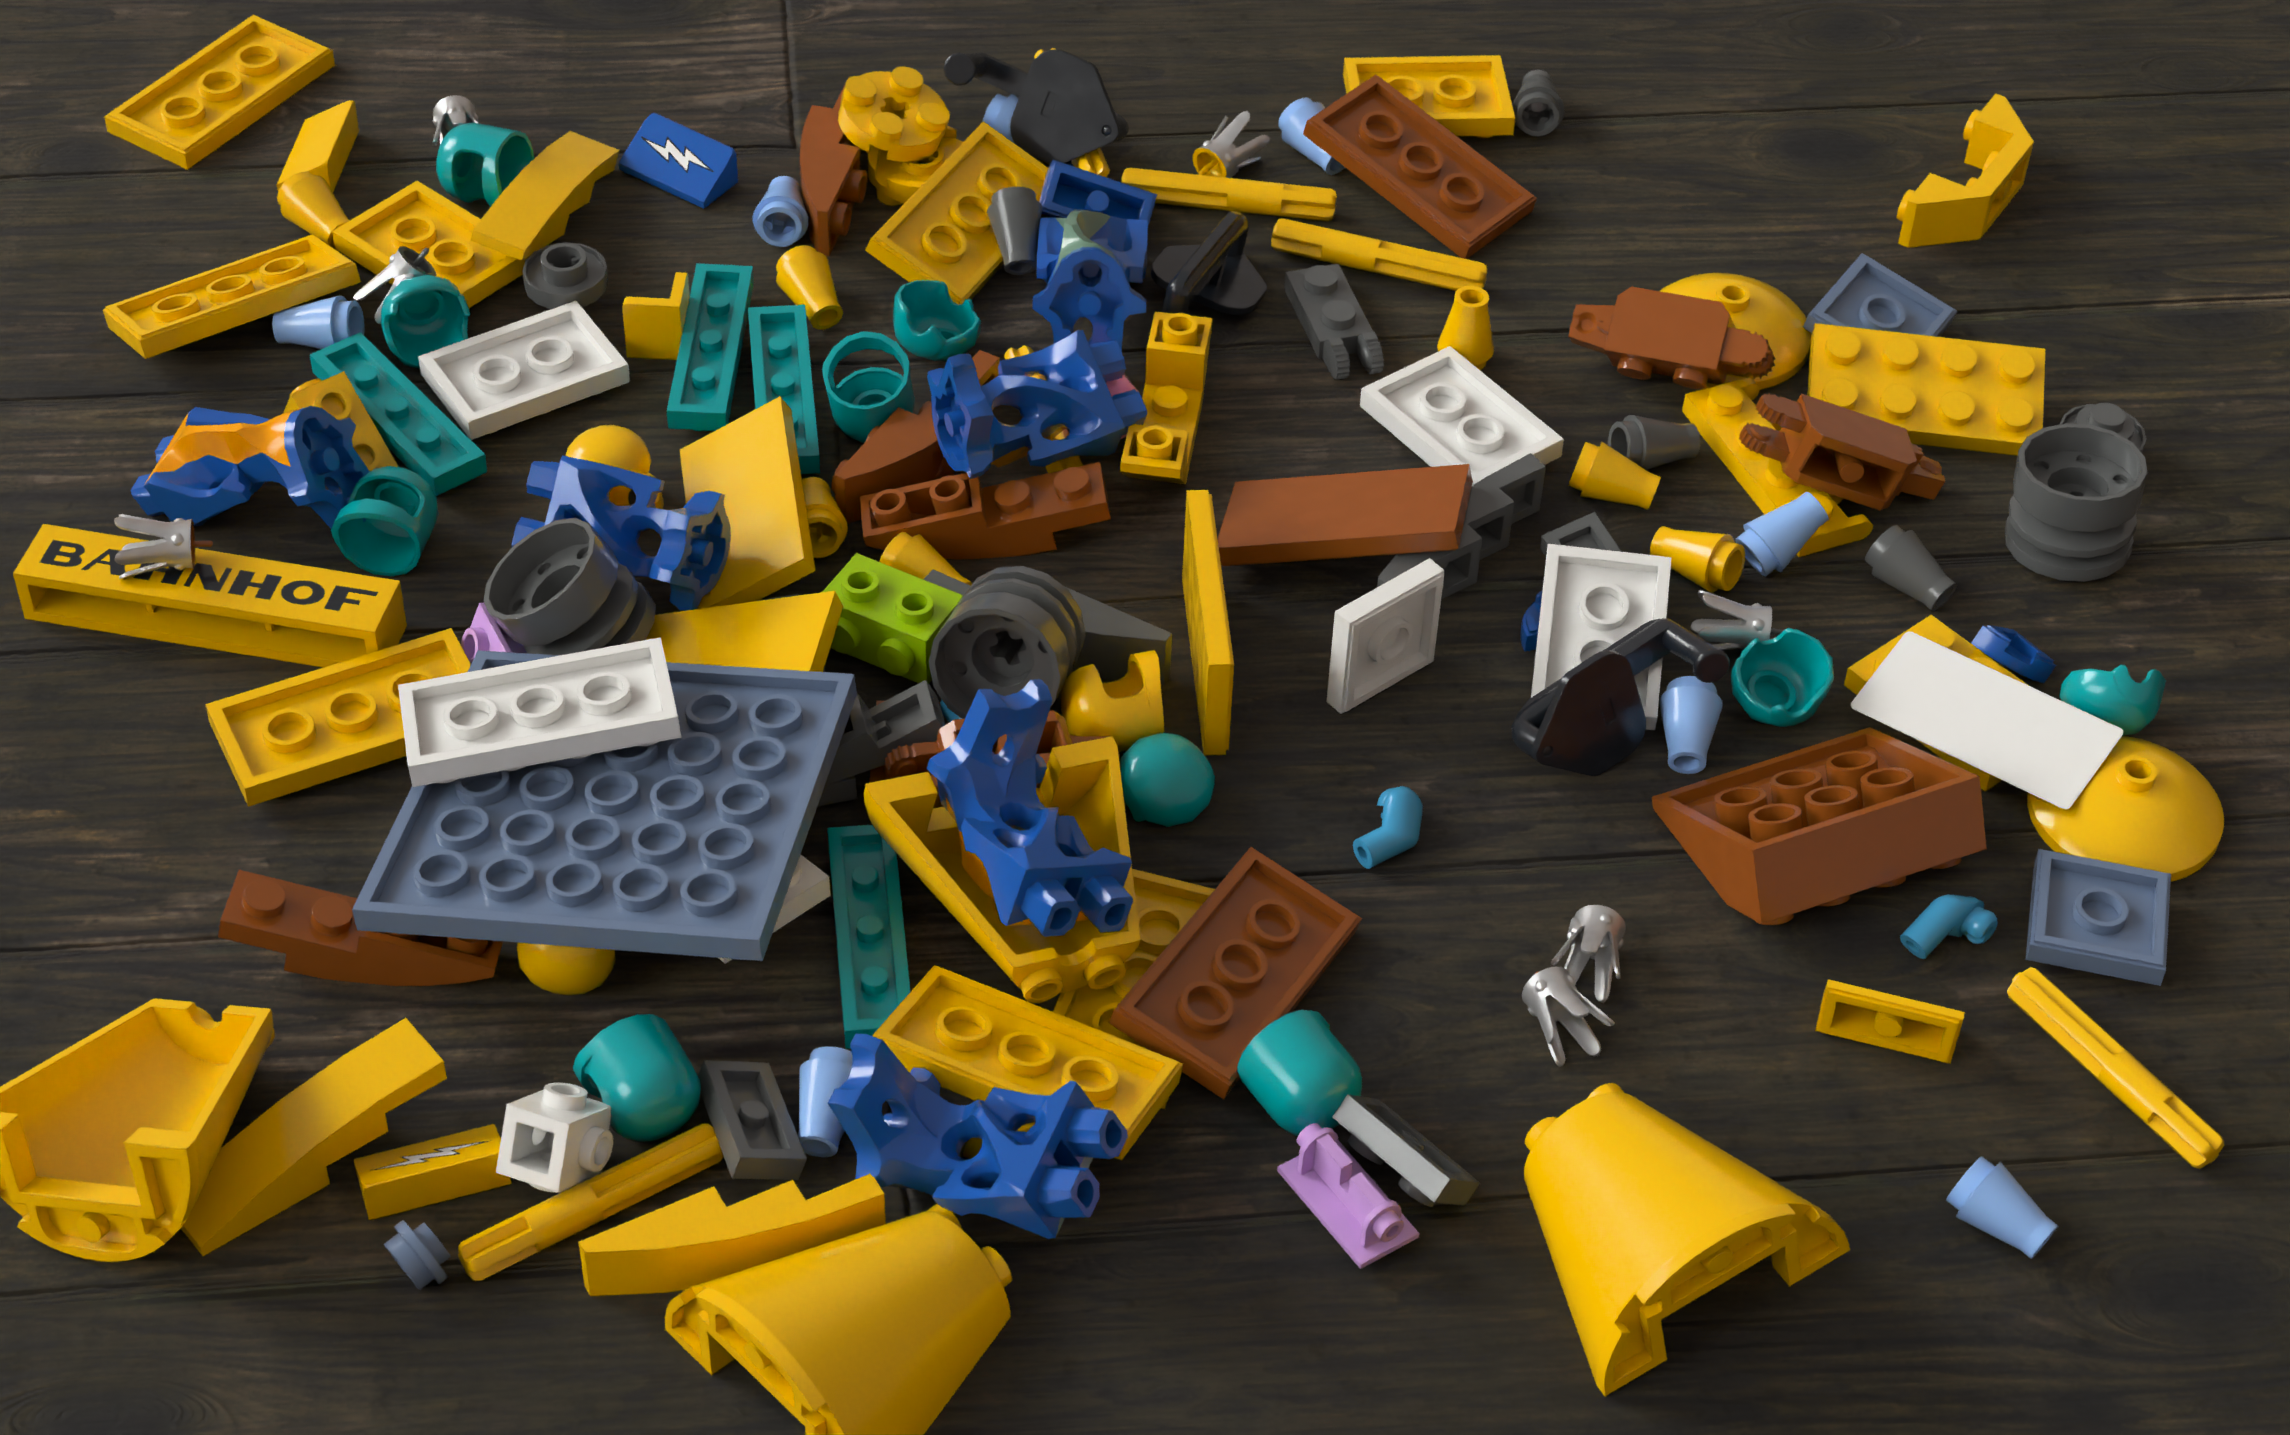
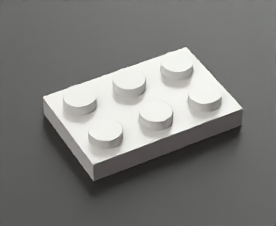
[418,301,630,440]
[1360,346,1564,486]
[1531,544,1672,730]

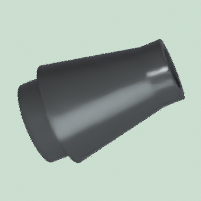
[1512,70,1565,136]
[987,187,1042,275]
[1608,415,1700,470]
[1865,525,1957,612]

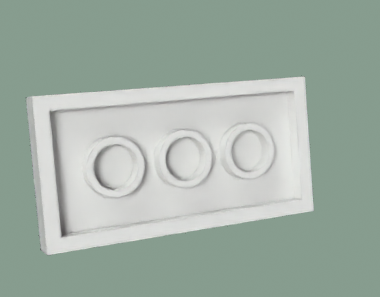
[398,637,682,787]

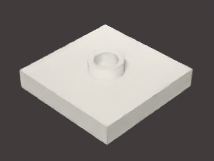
[1326,558,1445,714]

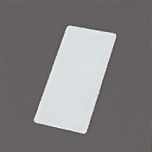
[1851,631,2123,809]

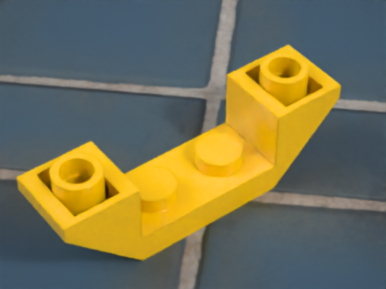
[1897,93,2034,248]
[1120,312,1212,484]

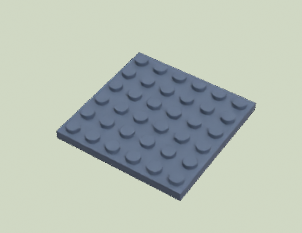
[352,650,857,961]

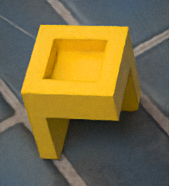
[622,272,690,360]

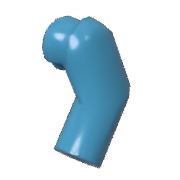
[1353,786,1423,869]
[1900,894,1998,959]

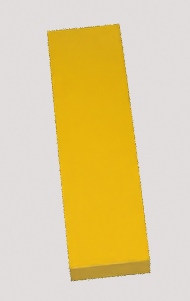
[470,131,620,261]
[181,1018,447,1256]
[579,1174,885,1296]

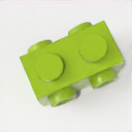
[822,553,963,684]

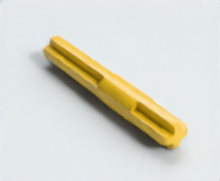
[1121,168,1337,221]
[1271,218,1487,291]
[2007,967,2225,1169]
[458,1124,723,1281]

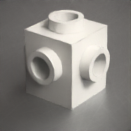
[496,1083,613,1193]

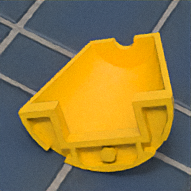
[864,736,1141,1004]
[0,998,275,1262]
[1524,1083,1850,1396]
[665,1204,1012,1435]

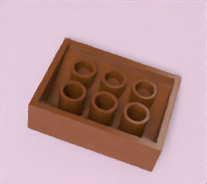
[1651,727,1987,925]

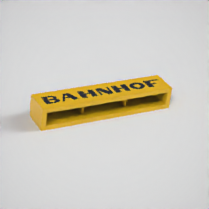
[13,524,407,668]

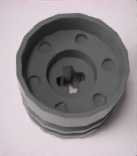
[2005,423,2147,582]
[484,518,656,655]
[929,566,1086,719]

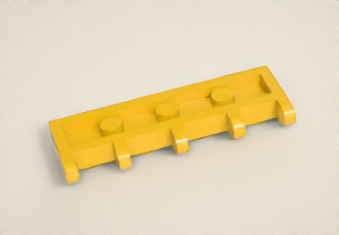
[1682,377,1873,557]

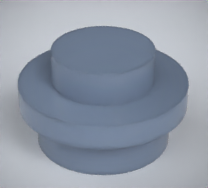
[383,1220,451,1290]

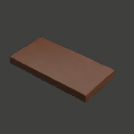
[1303,74,1537,259]
[1218,464,1473,566]
[1109,847,1362,1099]

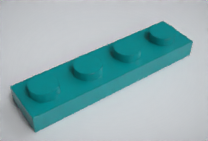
[667,263,754,431]
[748,304,820,474]
[310,332,487,496]
[828,825,911,1049]

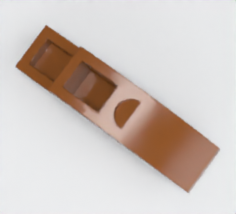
[800,78,867,256]
[832,350,1000,524]
[860,462,1111,560]
[218,870,504,986]

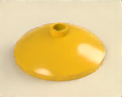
[1660,273,1812,390]
[2027,736,2224,882]

